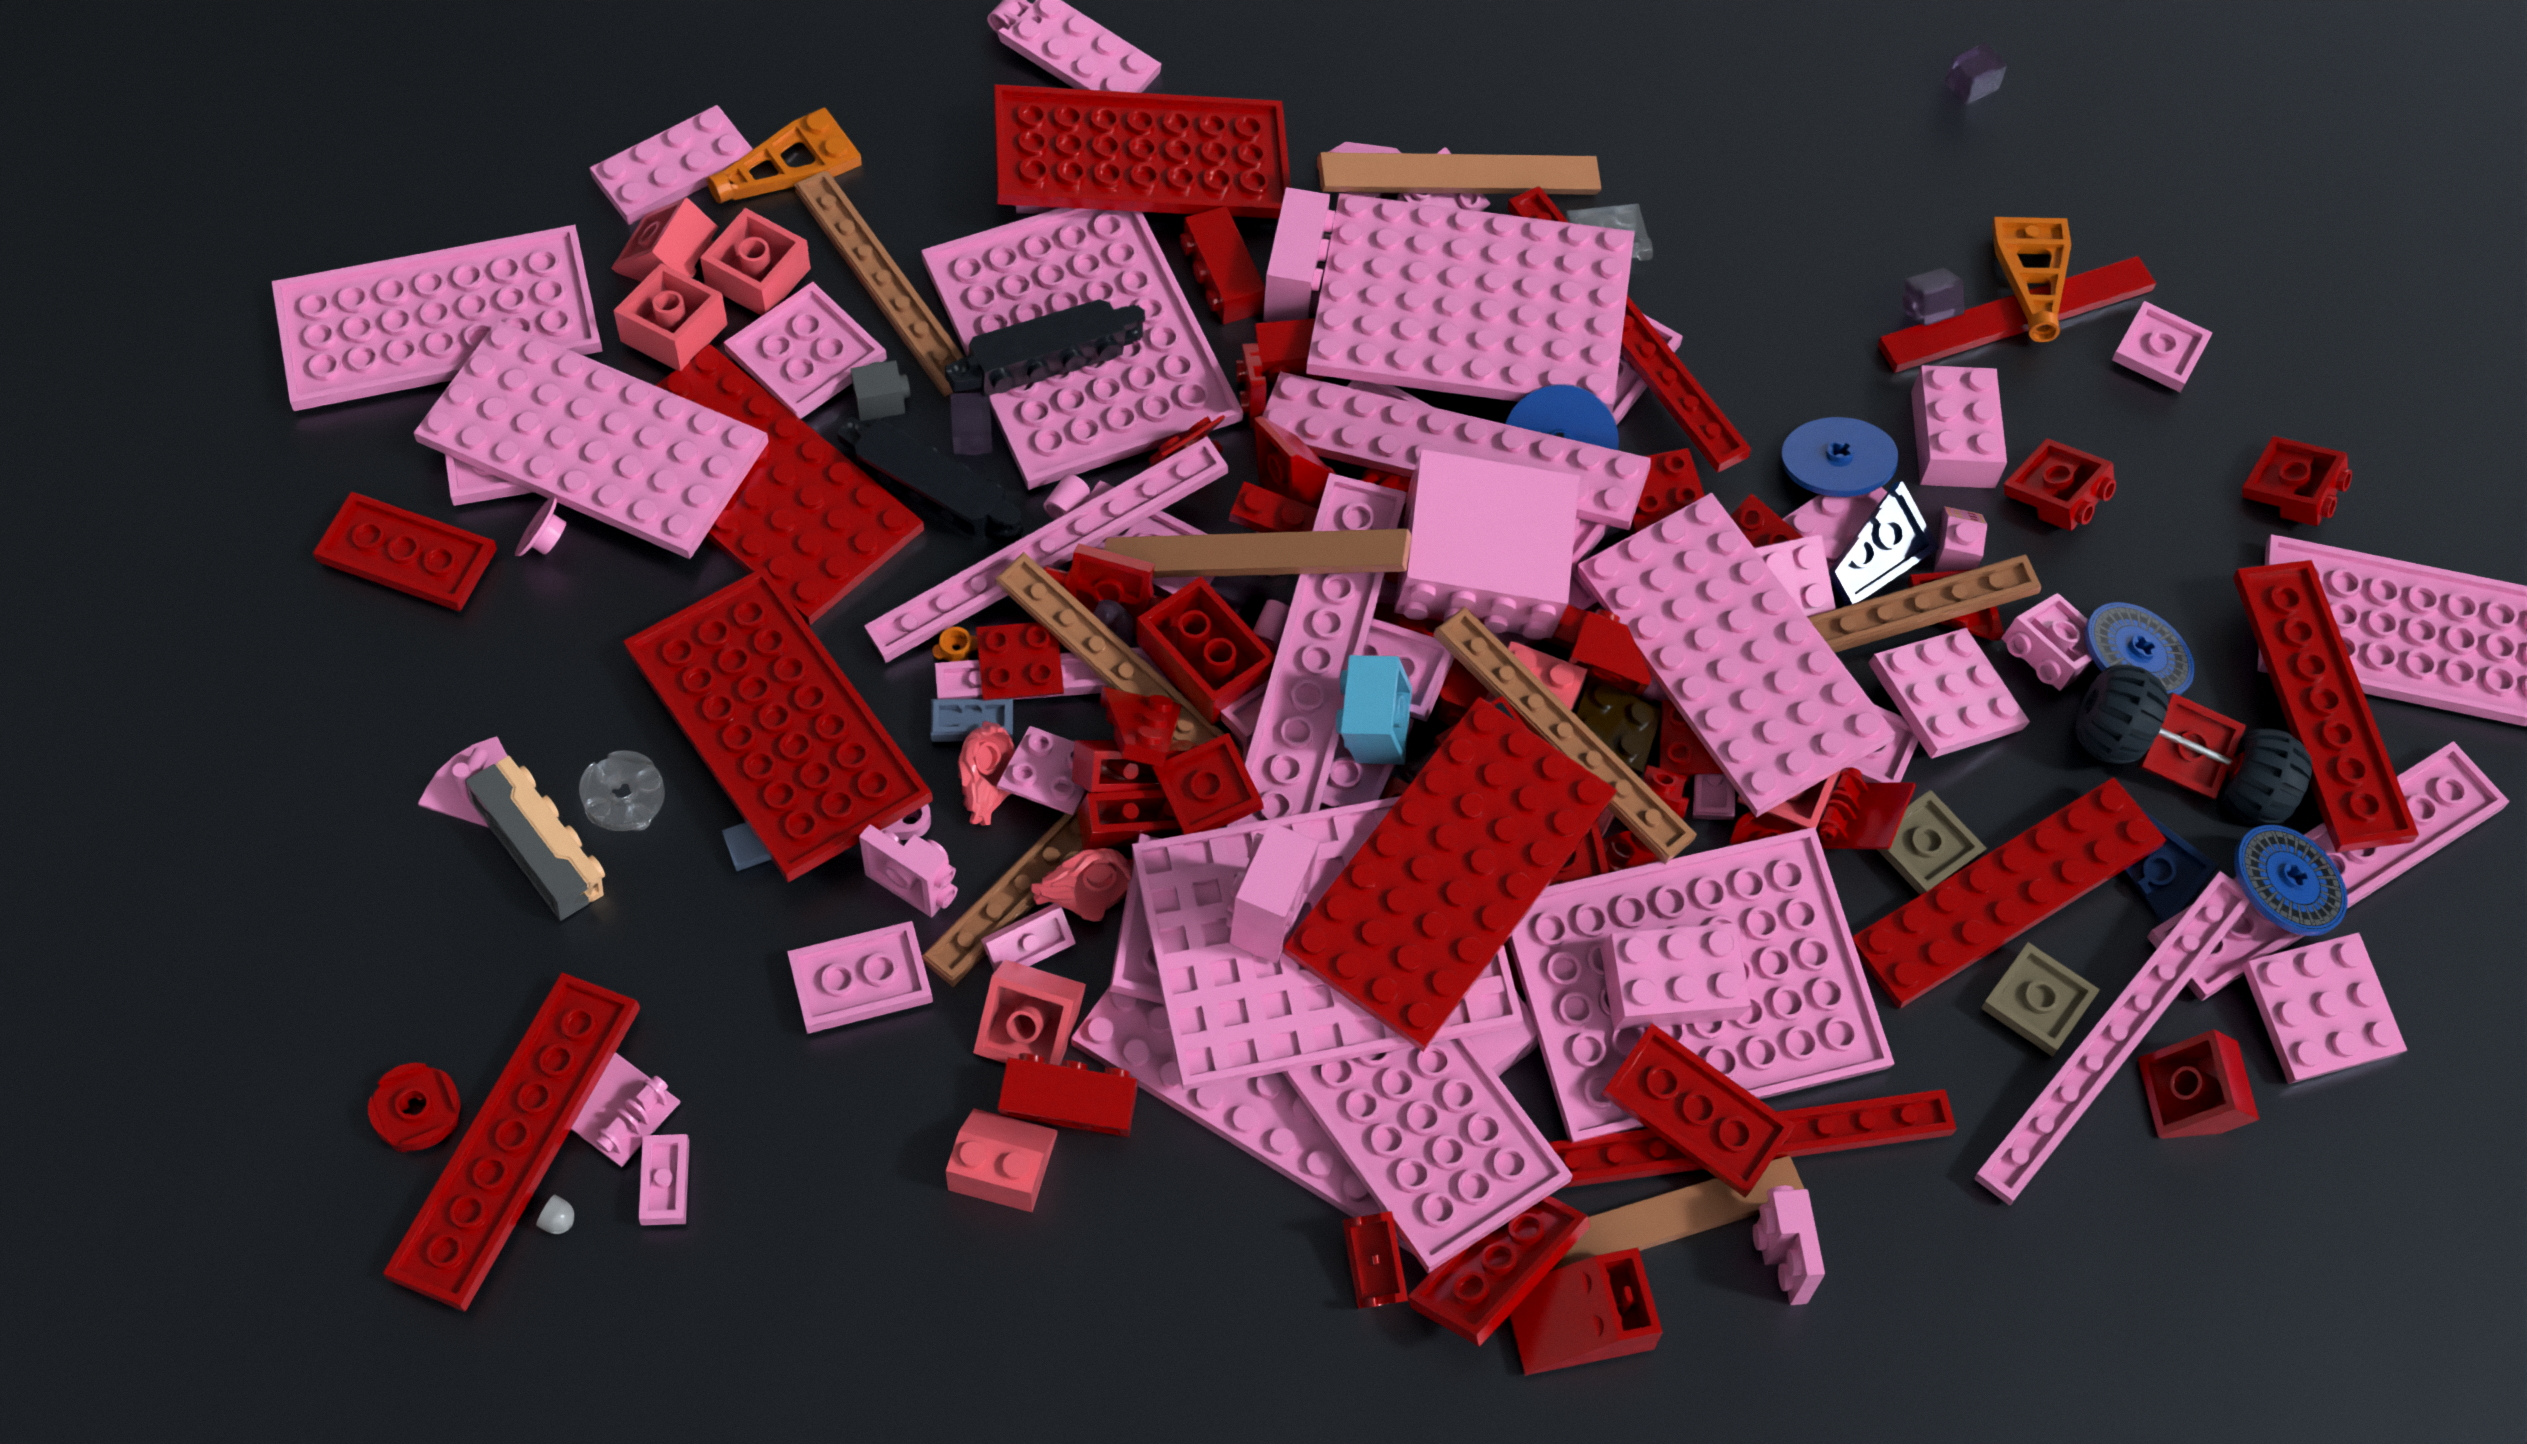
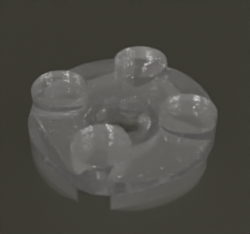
[579,750,665,831]

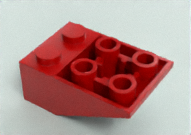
[1509,1247,1663,1375]

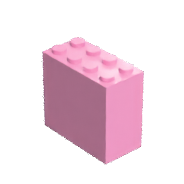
[1394,449,1580,640]

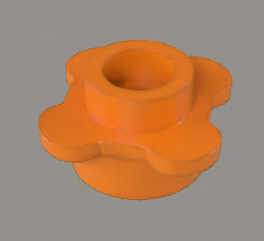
[932,627,978,662]

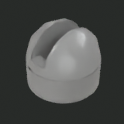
[536,1194,574,1234]

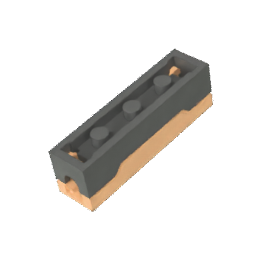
[465,756,605,921]

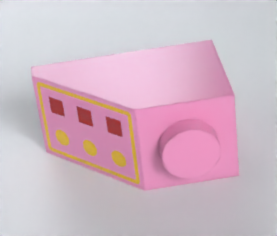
[1933,506,1987,573]

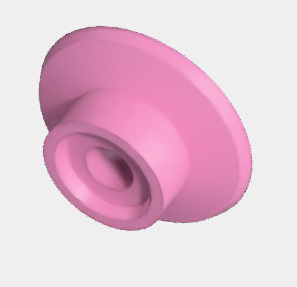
[515,495,566,556]

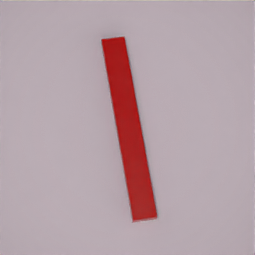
[1877,256,2156,373]

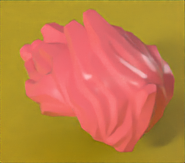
[957,721,1016,826]
[1030,848,1133,922]

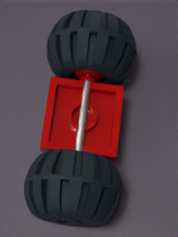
[2075,664,2312,827]

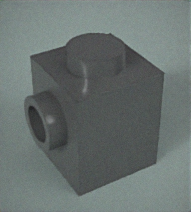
[850,360,910,421]

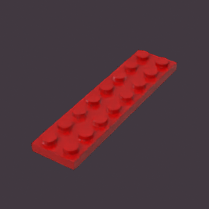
[2233,560,2419,853]
[1852,777,2166,1009]
[383,972,640,1312]

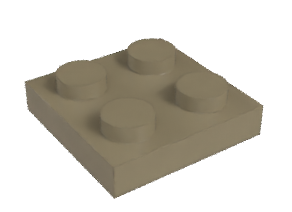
[1877,790,1987,895]
[1981,942,2100,1057]

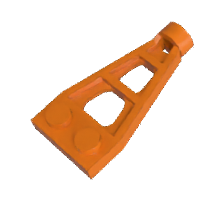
[706,107,862,204]
[1991,217,2071,343]

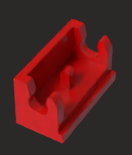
[1342,1211,1408,1309]

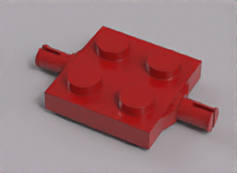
[1044,543,1166,635]

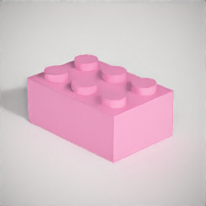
[1263,187,1335,322]
[1911,365,2007,489]
[1226,821,1319,963]
[1600,923,1751,1030]

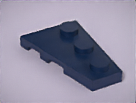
[2123,809,2218,924]

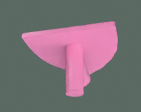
[418,736,507,828]

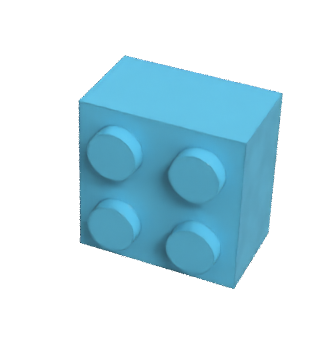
[1336,655,1412,765]

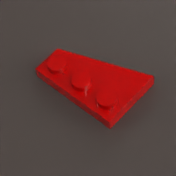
[1100,686,1182,767]

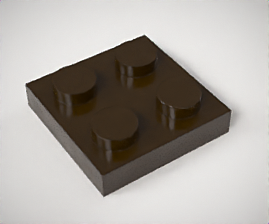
[1574,676,1663,777]

